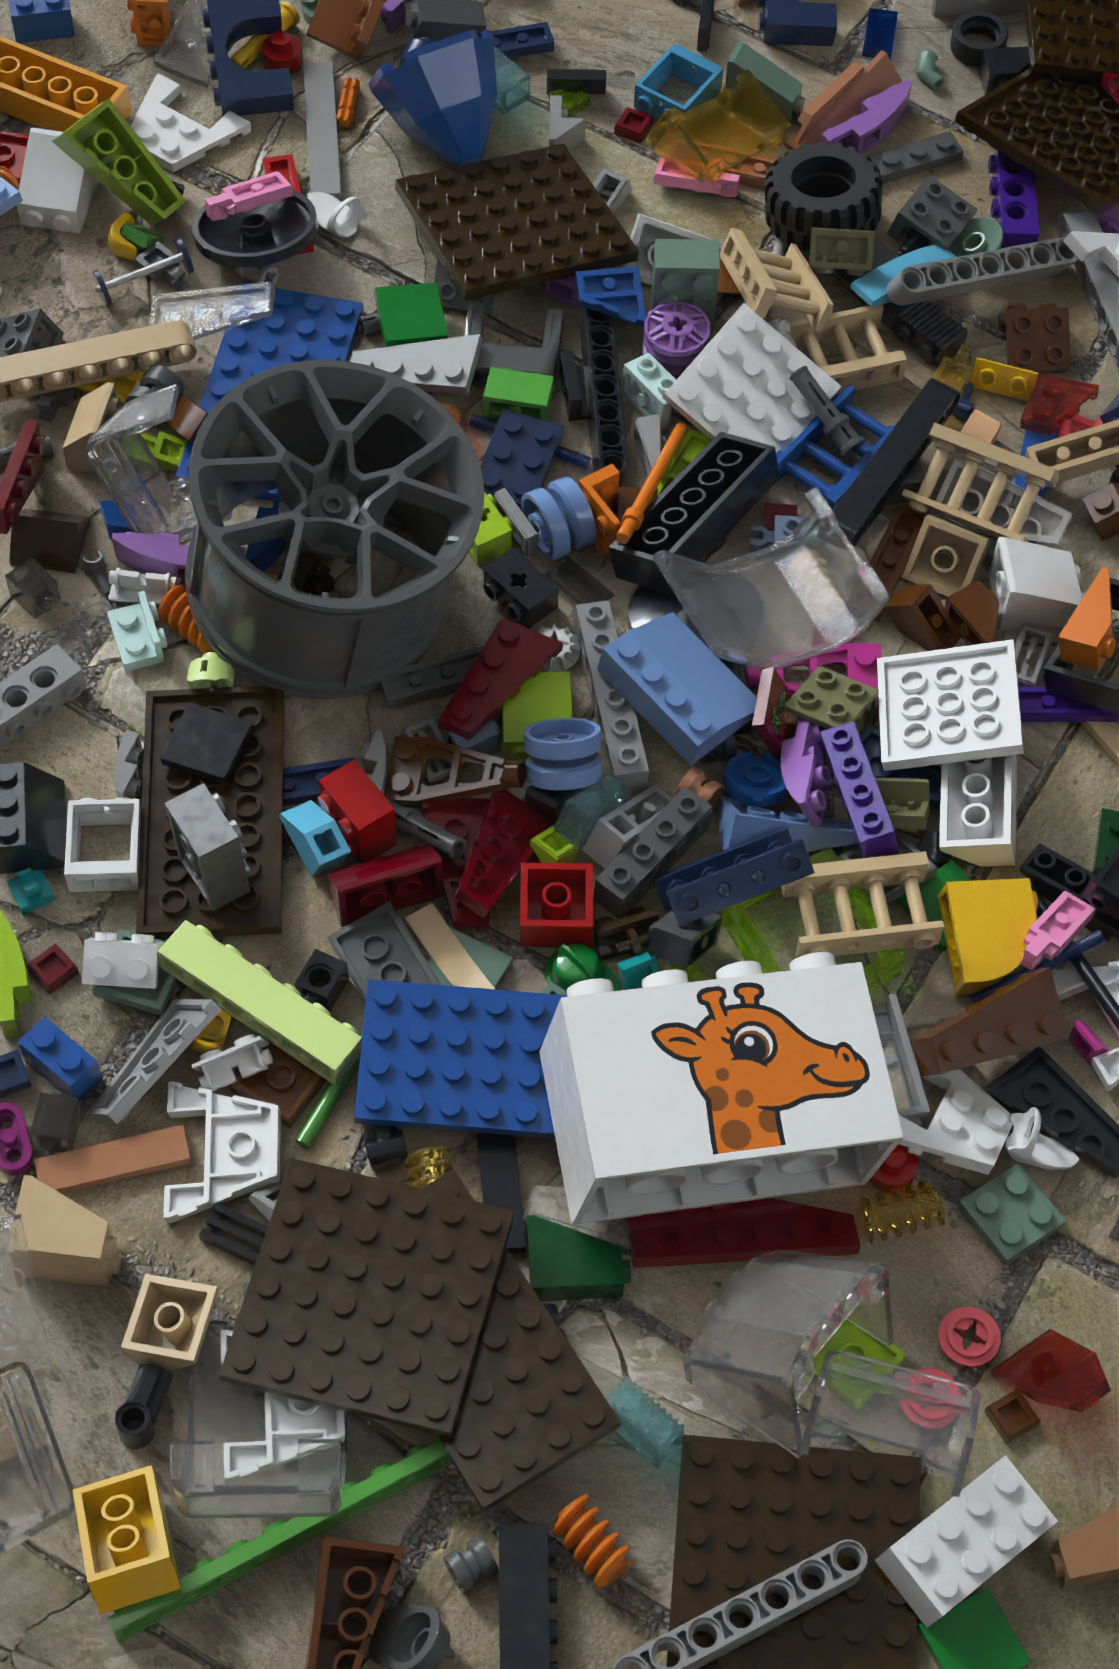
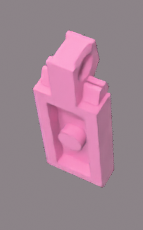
[653,157,740,197]
[205,171,293,221]
[1020,891,1096,971]

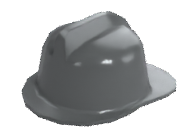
[369,1604,455,1669]

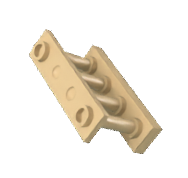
[719,228,833,332]
[787,304,907,393]
[902,422,1060,542]
[781,851,944,958]

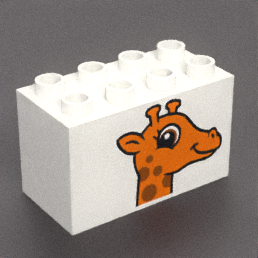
[539,952,904,1225]

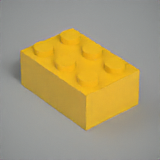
[72,1465,181,1614]

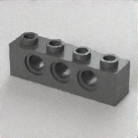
[594,787,712,919]

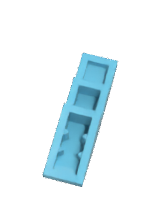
[850,244,956,306]

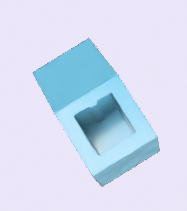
[279,800,351,877]

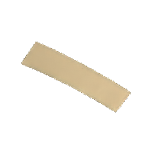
[405,903,495,989]

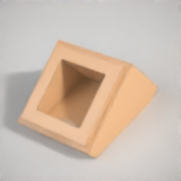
[961,410,1002,445]

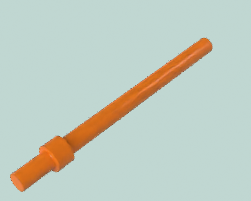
[616,422,688,544]

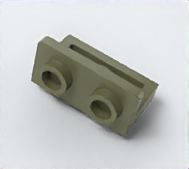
[875,778,931,832]

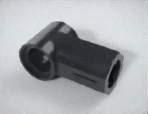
[362,1124,409,1171]
[114,1363,173,1449]

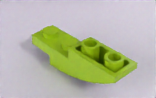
[0,910,33,1038]

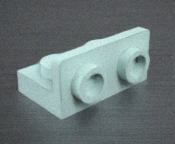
[620,353,676,430]
[107,591,168,672]

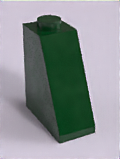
[526,1215,631,1302]

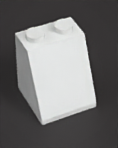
[17,127,98,233]
[988,537,1085,631]

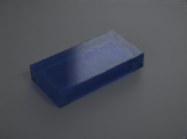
[862,8,898,60]

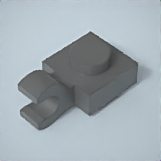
[134,241,189,293]
[36,387,78,421]

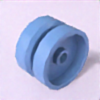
[521,476,597,561]
[524,718,603,790]

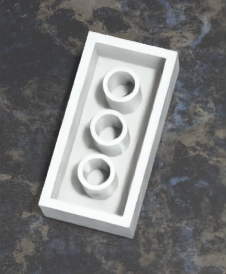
[875,1455,1058,1628]

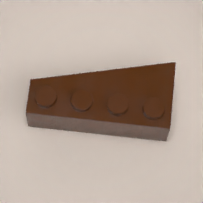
[912,967,1069,1077]
[305,1536,405,1669]

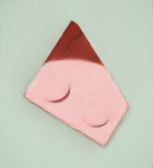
[1020,373,1099,435]

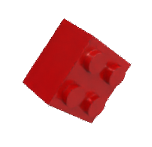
[318,759,397,864]
[520,862,593,947]

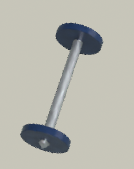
[92,237,194,307]

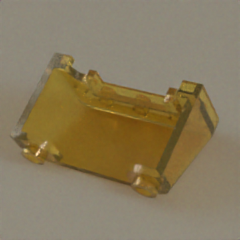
[645,69,792,183]

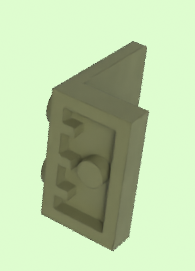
[809,227,875,276]
[785,666,879,737]

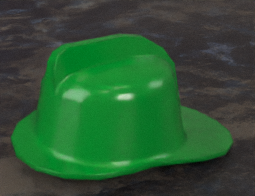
[544,943,621,991]

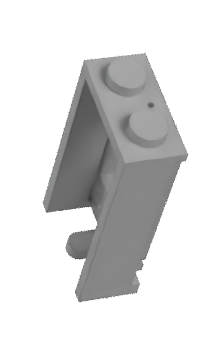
[873,993,930,1127]

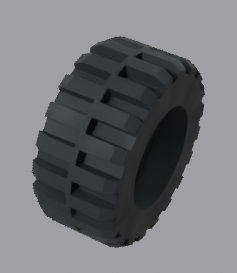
[765,142,883,252]

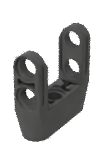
[464,300,564,386]

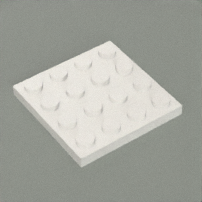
[662,303,841,453]
[877,640,1024,771]

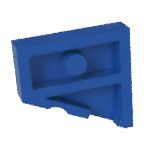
[575,266,646,327]

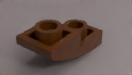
[164,393,208,443]

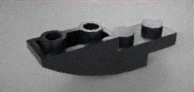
[1019,843,1119,942]

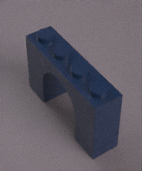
[202,0,294,116]
[757,0,837,46]

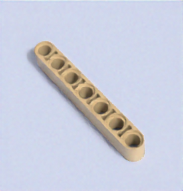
[0,320,197,403]

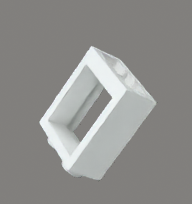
[64,797,141,892]

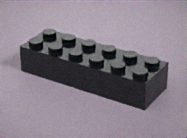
[609,432,780,595]

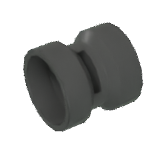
[443,1536,499,1593]

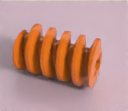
[158,585,215,654]
[553,1493,638,1589]

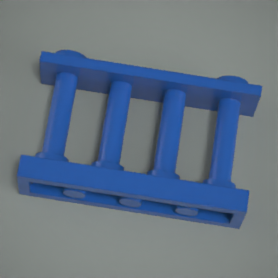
[774,385,897,519]

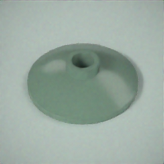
[948,217,1004,257]

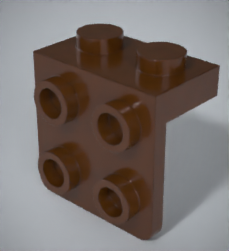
[998,303,1071,372]

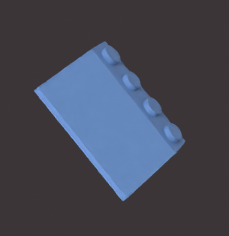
[597,612,757,766]

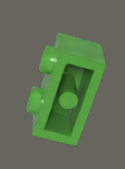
[483,367,554,421]

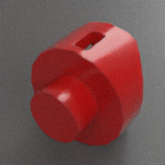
[262,31,303,73]
[869,1144,918,1196]

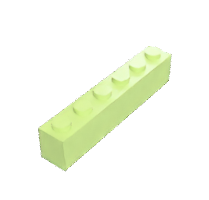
[158,920,362,1086]

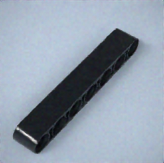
[580,308,628,487]
[821,378,961,552]

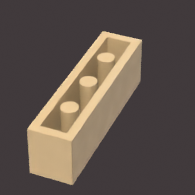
[1026,419,1119,487]

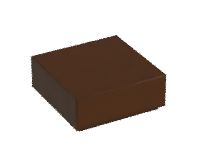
[984,1388,1041,1445]

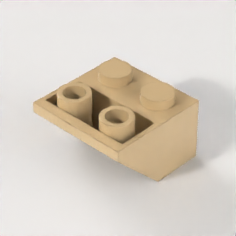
[63,382,125,475]

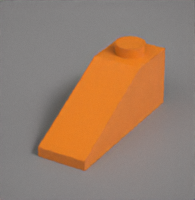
[1058,567,1116,671]

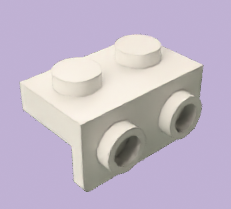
[82,932,163,989]

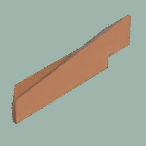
[785,50,902,150]

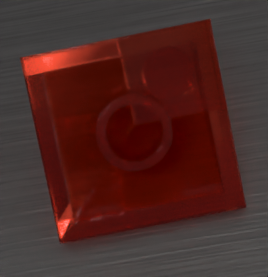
[990,1329,1111,1412]

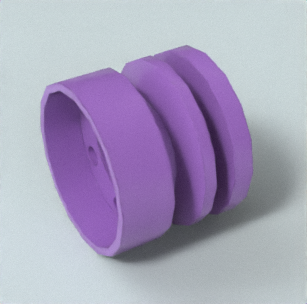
[642,301,710,380]

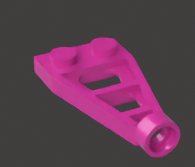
[746,643,882,711]

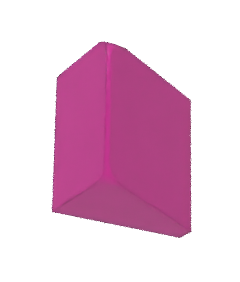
[1068,1020,1111,1066]

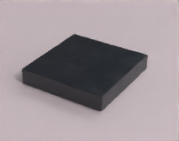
[160,703,254,785]

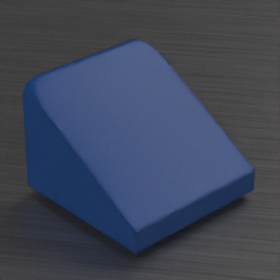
[99,500,141,540]

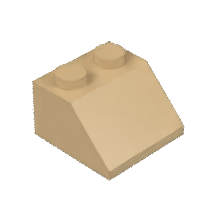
[901,513,993,597]
[121,1274,219,1370]

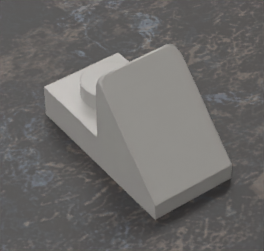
[549,95,586,151]

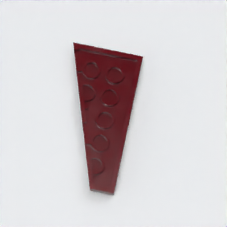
[624,1198,861,1268]

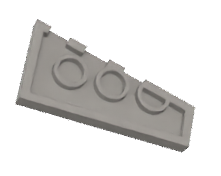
[350,334,483,395]
[89,999,222,1124]

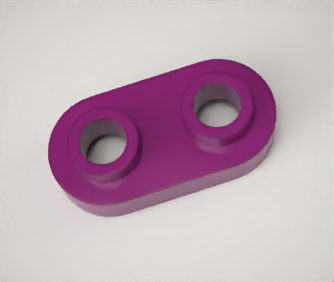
[0,1102,34,1176]

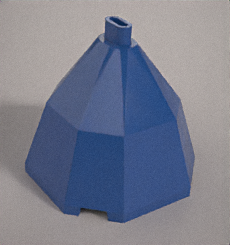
[368,30,497,167]

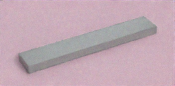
[303,62,342,201]

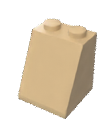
[7,1175,122,1287]

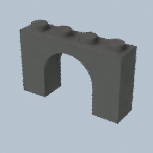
[401,0,487,41]

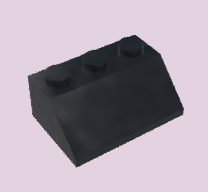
[0,762,67,874]

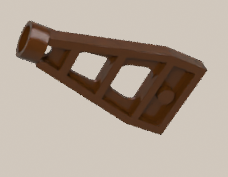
[384,736,526,806]

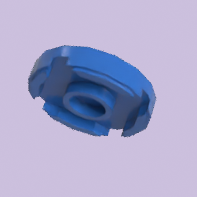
[722,752,789,807]

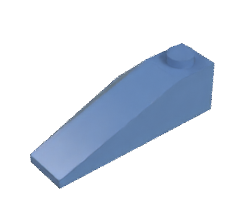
[718,796,857,852]

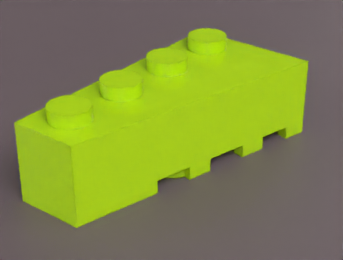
[52,98,186,226]

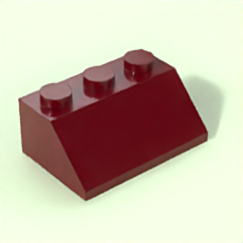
[327,844,443,927]

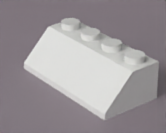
[939,754,1017,867]

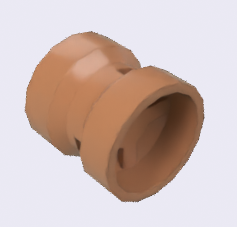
[676,767,725,809]

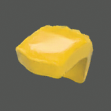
[108,212,138,261]
[190,1009,232,1054]

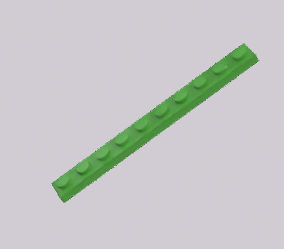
[107,1441,453,1643]

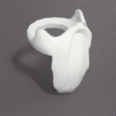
[307,192,368,238]
[1005,1107,1079,1170]

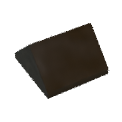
[9,508,90,573]

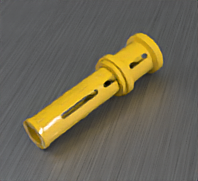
[230,1,300,69]

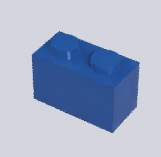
[9,0,75,43]
[18,1017,103,1105]

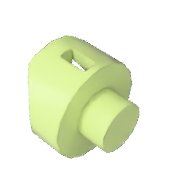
[187,652,235,689]

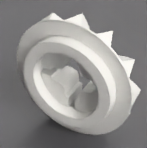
[537,623,581,672]

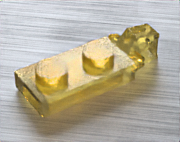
[932,344,974,394]

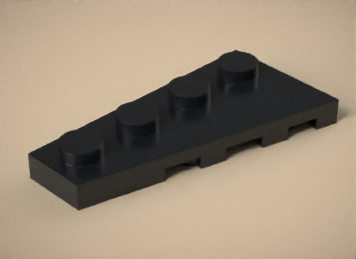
[985,1047,1119,1178]

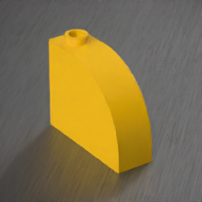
[938,878,1038,996]

